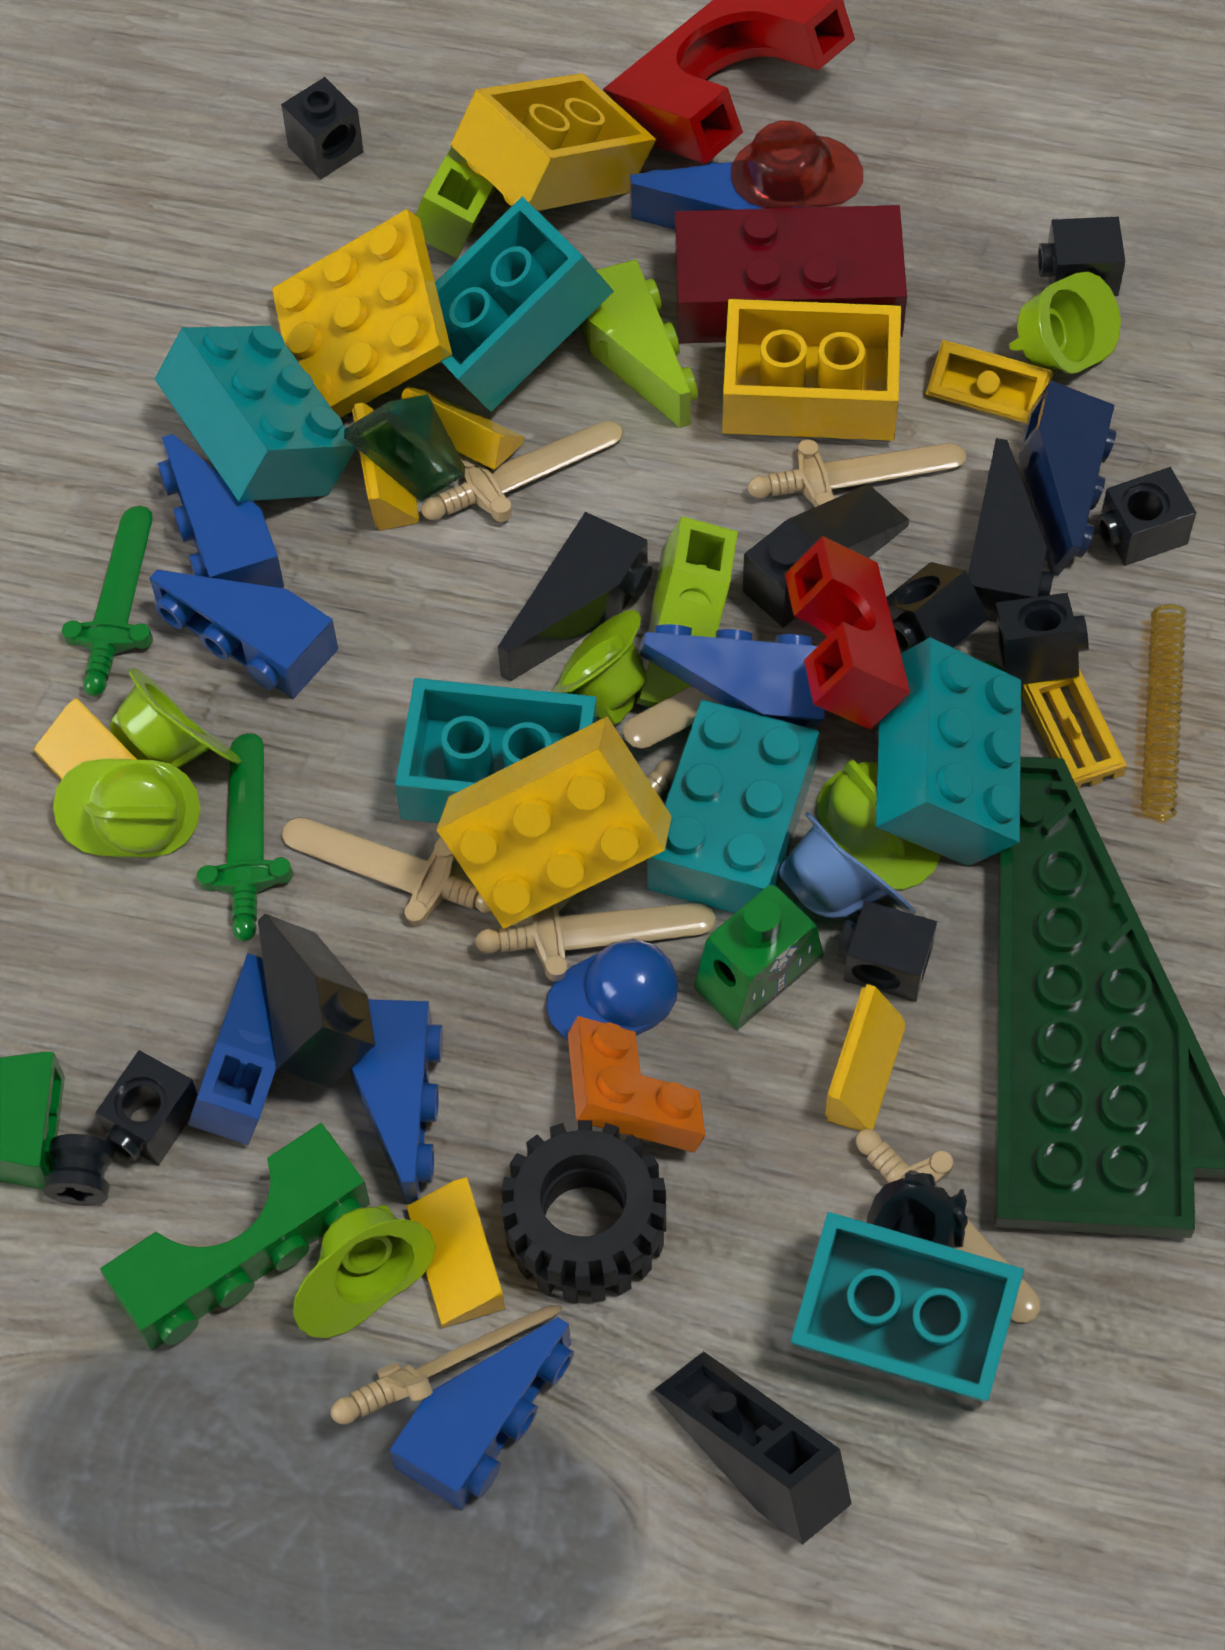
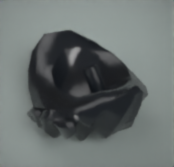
[866,1170,968,1248]

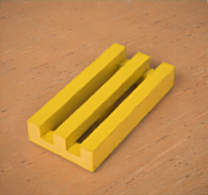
[1021,669,1127,790]

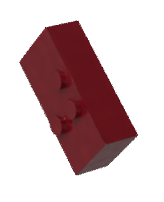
[675,205,907,343]

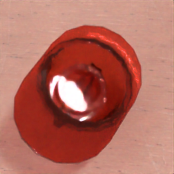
[731,120,864,209]

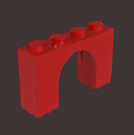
[603,0,855,164]

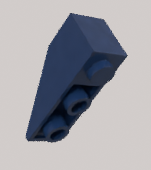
[1018,381,1116,575]

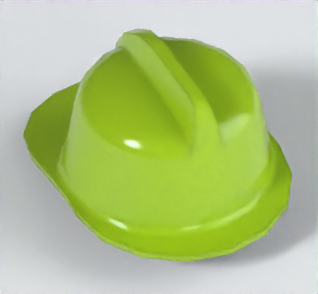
[1009,272,1121,374]
[551,610,647,726]
[109,668,242,768]
[53,759,201,857]
[817,759,941,891]
[293,1205,435,1338]

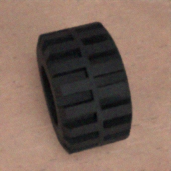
[501,1120,666,1302]

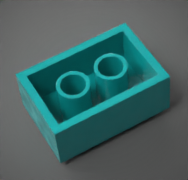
[435,196,614,412]
[154,325,358,502]
[876,637,1021,866]
[395,678,597,823]
[647,700,819,914]
[790,1212,1024,1404]

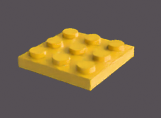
[272,209,452,418]

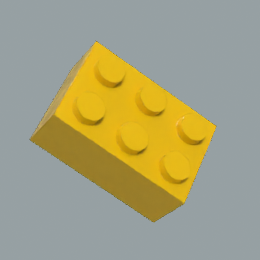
[450,73,656,211]
[722,299,901,441]
[437,716,672,929]

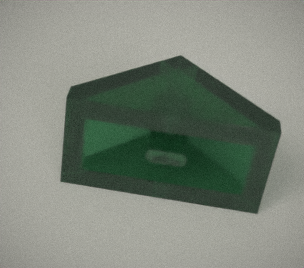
[344,394,465,501]

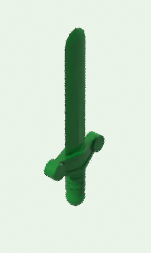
[61,505,153,697]
[197,733,294,942]

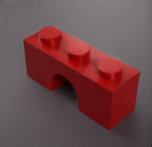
[785,536,910,730]

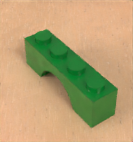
[99,1122,370,1351]

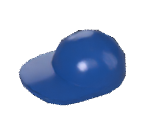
[546,938,678,1041]

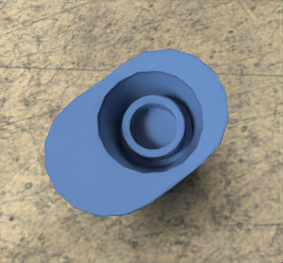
[779,811,916,919]

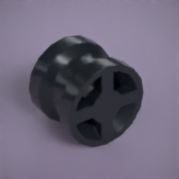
[43,1134,115,1206]

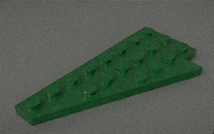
[994,756,1225,1238]

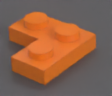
[568,1016,706,1153]

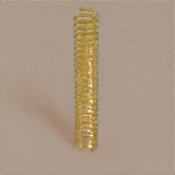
[1140,604,1187,820]

